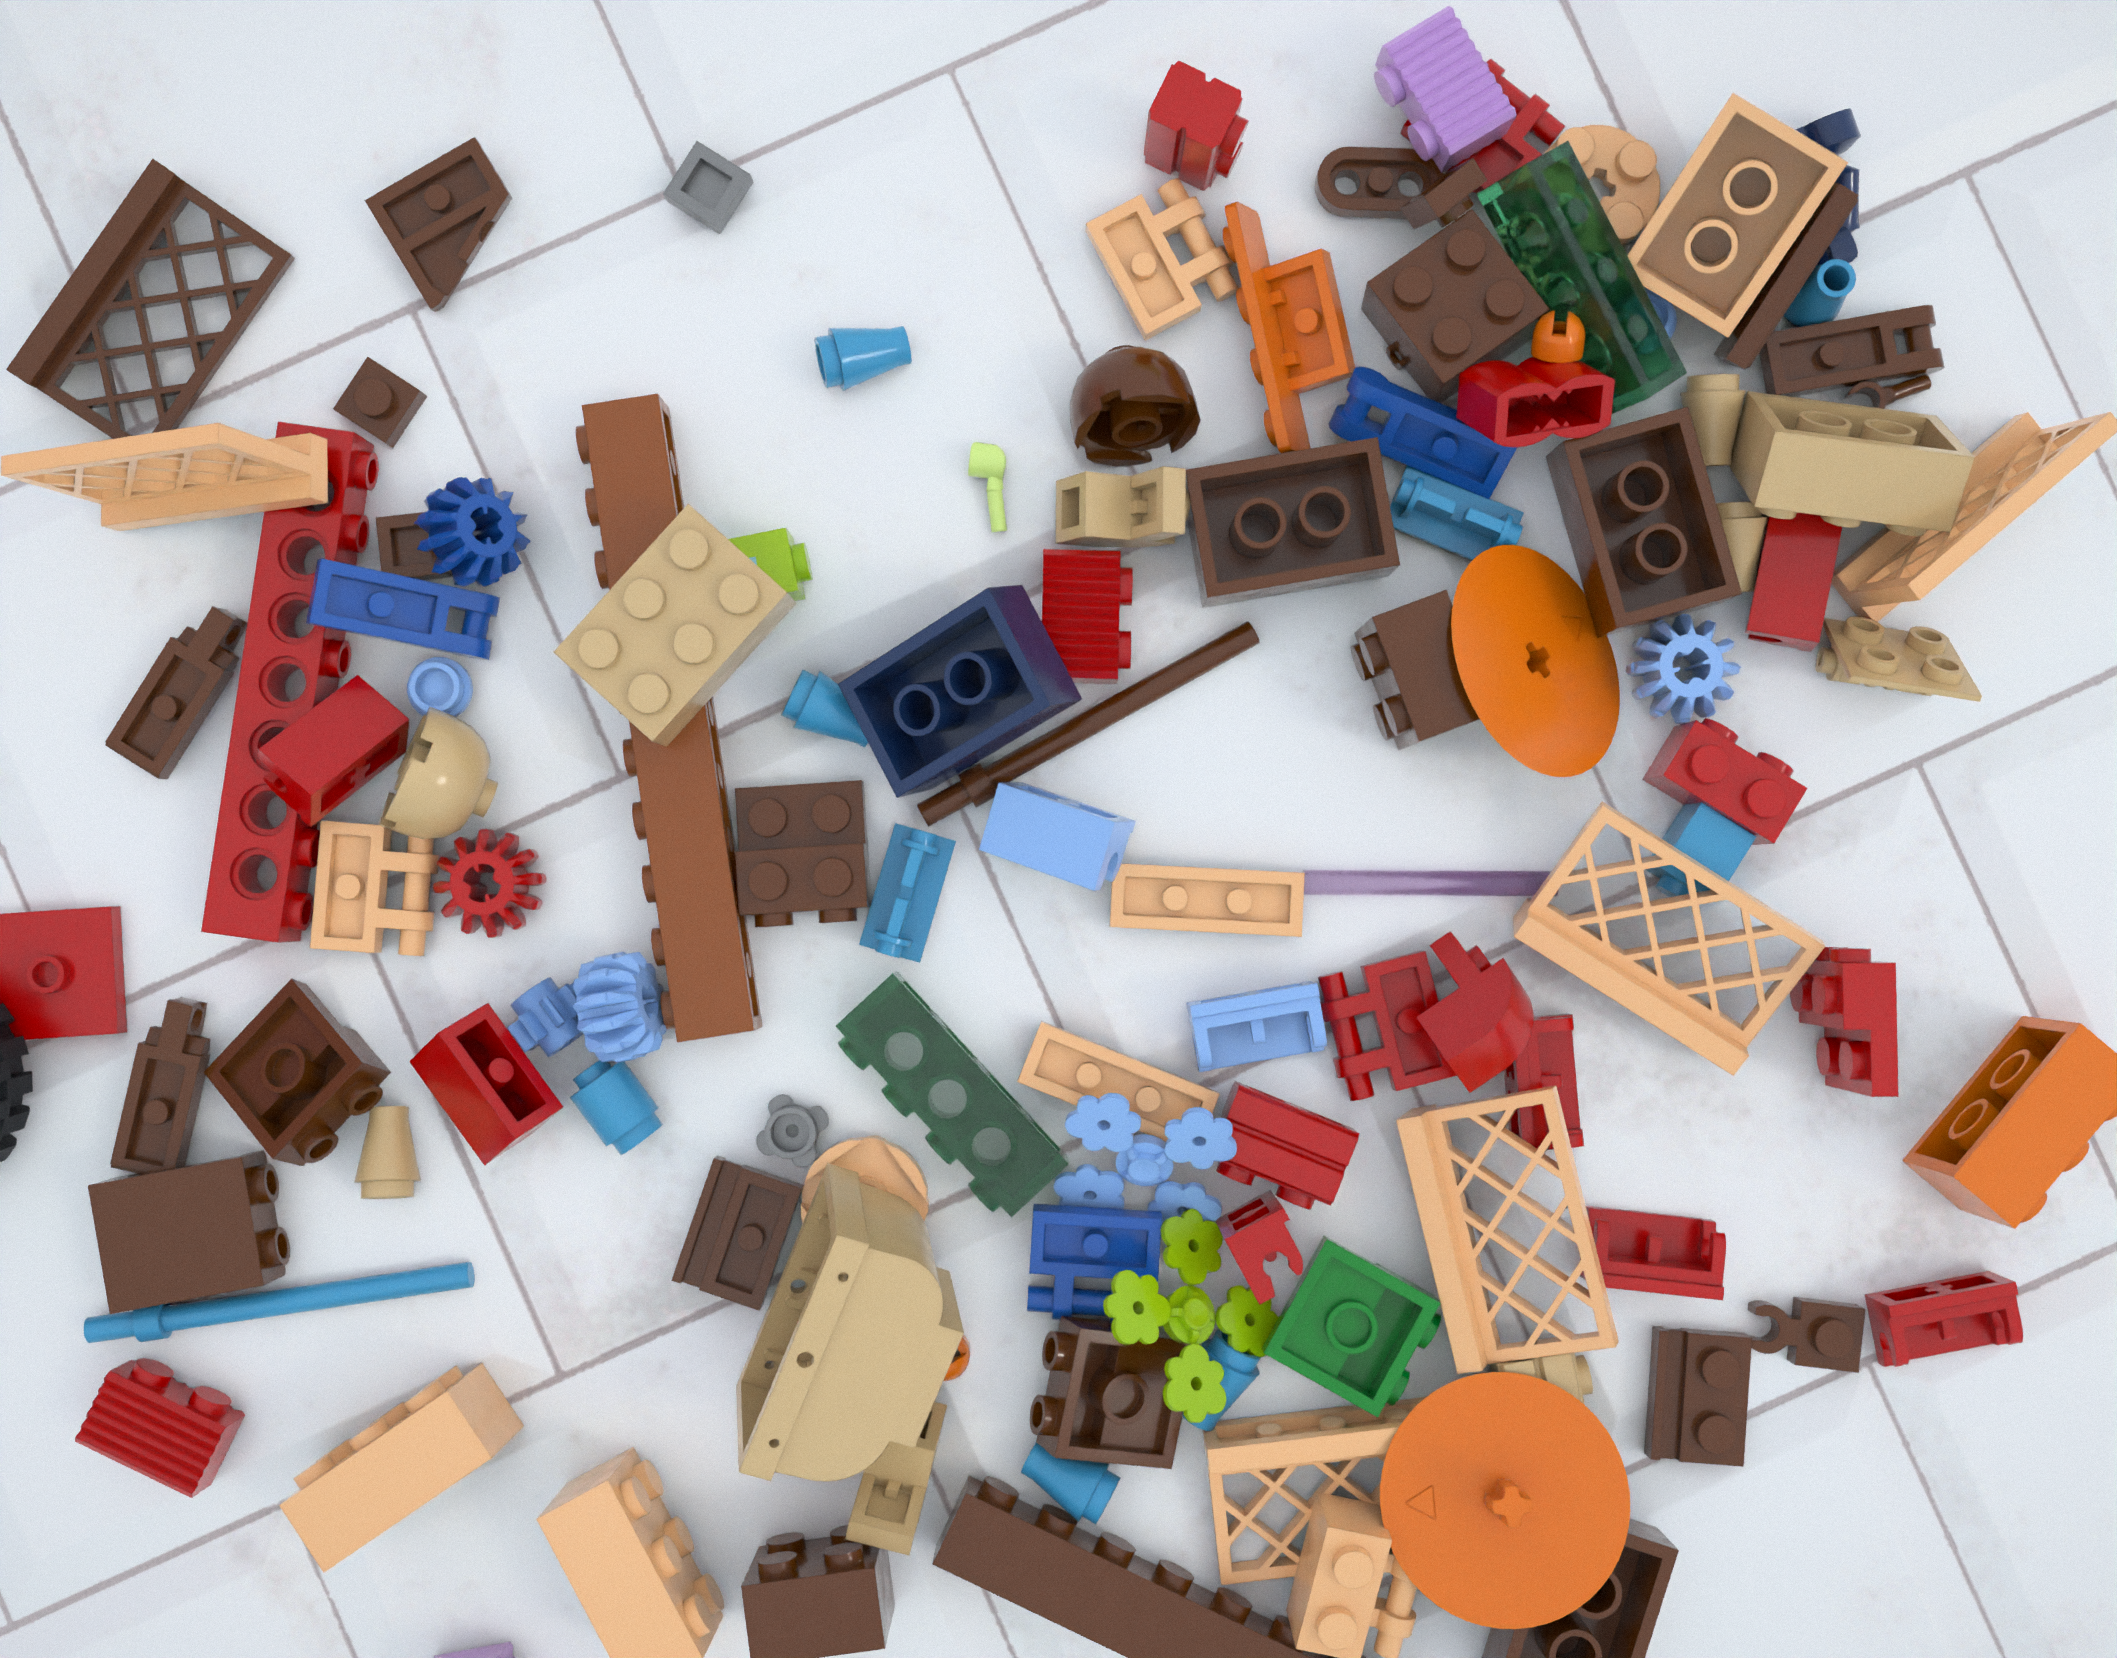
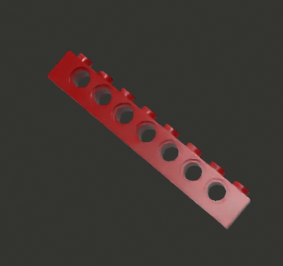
[201,422,379,943]

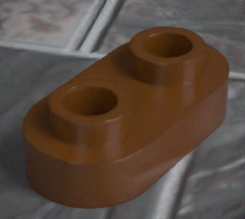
[1315,147,1443,219]

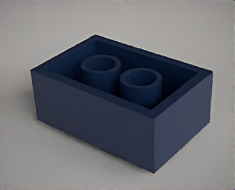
[838,585,1082,798]

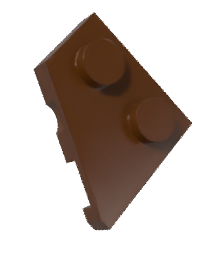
[364,137,512,312]

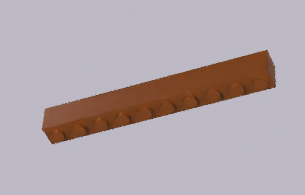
[576,393,763,1042]

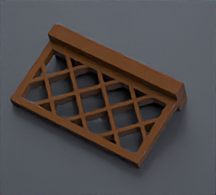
[6,159,295,439]

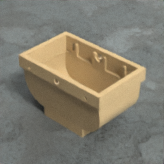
[736,1163,964,1482]

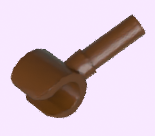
[1844,374,1931,409]

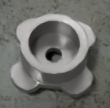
[756,1094,829,1167]

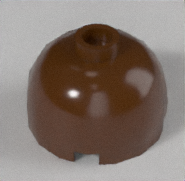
[1069,345,1201,467]

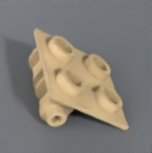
[1815,616,1982,702]

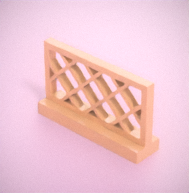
[1831,412,2117,622]
[1,423,328,531]
[1513,801,1825,1076]
[1396,1085,1619,1374]
[1202,1397,1426,1585]

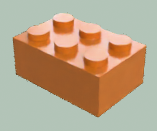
[1902,1016,2117,1229]

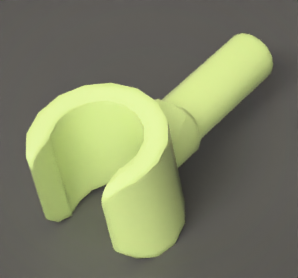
[968,442,1007,532]

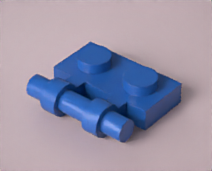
[1027,1204,1162,1323]

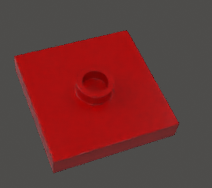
[0,906,127,1040]

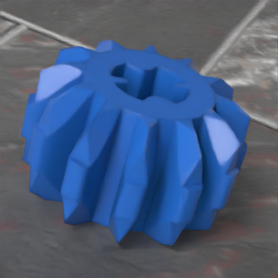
[414,477,531,587]

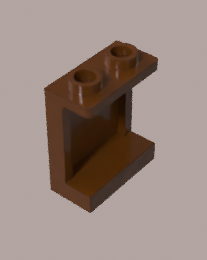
[88,1150,290,1314]

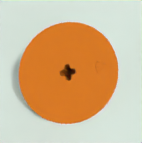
[1451,545,1620,777]
[1380,1372,1630,1629]

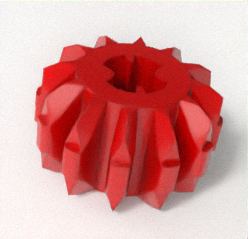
[432,829,547,938]

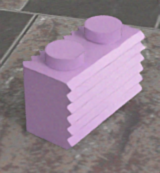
[1374,6,1517,173]

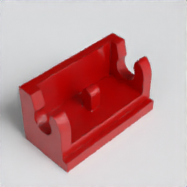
[1745,513,1842,652]
[258,675,409,827]
[1504,1014,1584,1150]
[1216,1190,1303,1305]
[1580,1206,1726,1300]
[1864,1271,2023,1367]

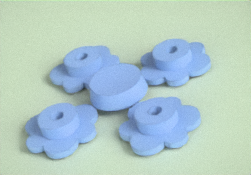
[1054,1093,1237,1224]

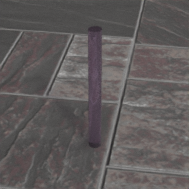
[1302,870,1559,896]

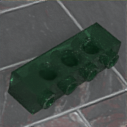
[1477,141,1687,414]
[836,971,1069,1218]

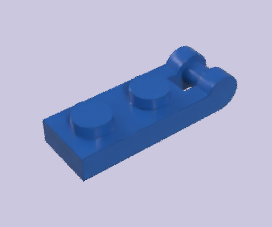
[1328,366,1518,499]
[306,558,500,660]

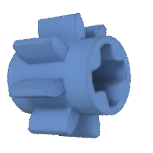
[507,977,584,1058]

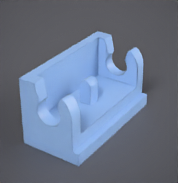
[979,782,1136,891]
[1186,981,1327,1073]

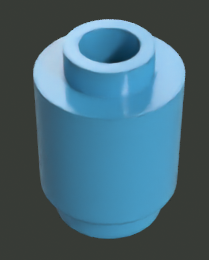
[570,1060,663,1155]

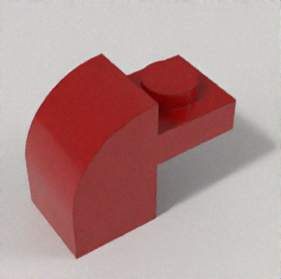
[1416,931,1534,1093]

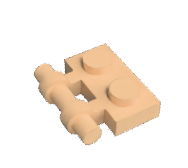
[1085,178,1238,341]
[310,821,439,956]

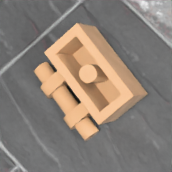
[1286,1492,1417,1658]

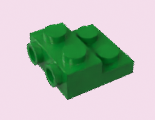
[1262,1236,1441,1417]

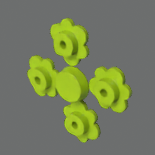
[1103,1209,1278,1423]

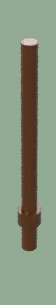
[917,621,1260,827]

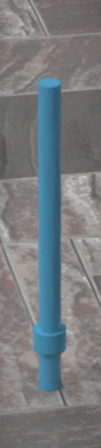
[84,1262,475,1343]

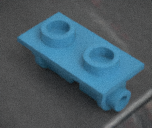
[1390,465,1524,560]
[859,823,956,963]

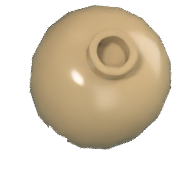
[379,707,498,839]

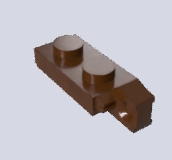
[105,606,247,779]
[110,997,211,1174]

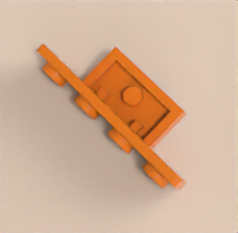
[1223,202,1355,453]

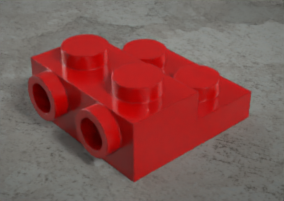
[1790,947,1899,1097]

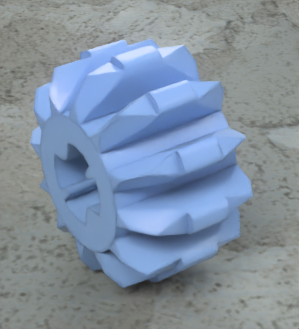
[1625,614,1741,724]
[572,952,666,1063]

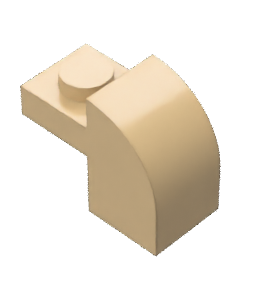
[1055,466,1190,548]
[845,1402,947,1555]

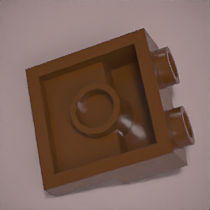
[735,780,871,927]
[203,978,391,1166]
[1029,1316,1190,1469]

